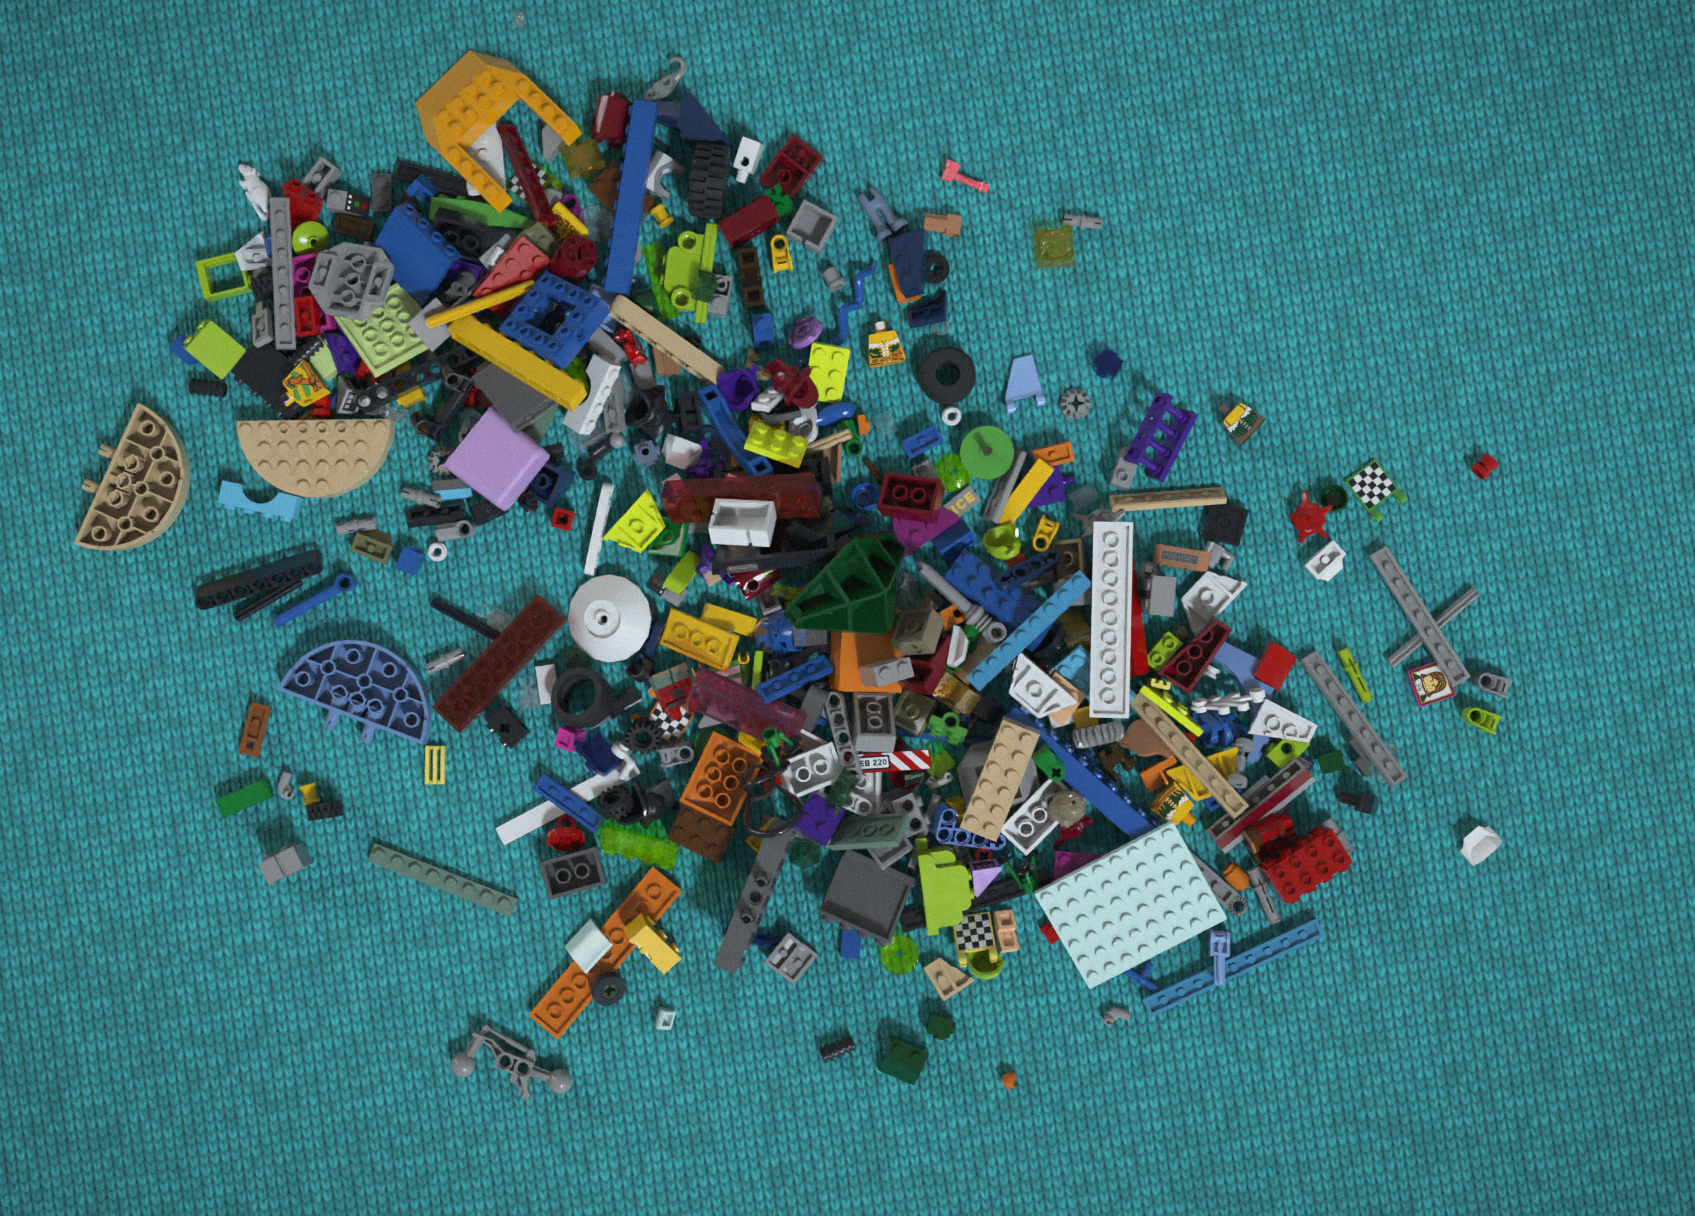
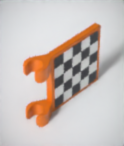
[631,687,695,744]

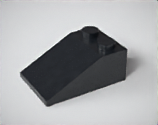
[433,207,493,263]

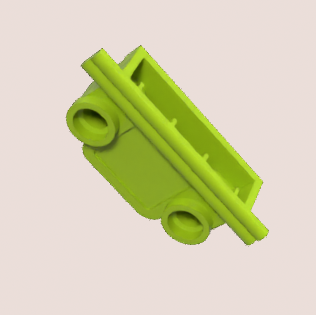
[660,223,718,324]
[915,837,974,936]

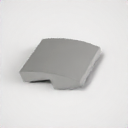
[764,932,818,985]

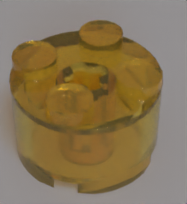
[561,139,606,179]

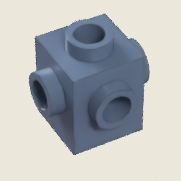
[632,438,661,468]

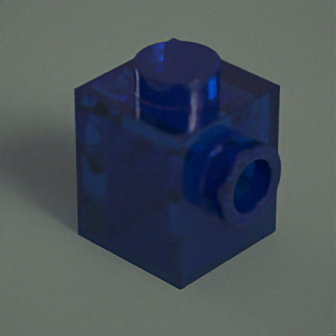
[1092,350,1124,380]

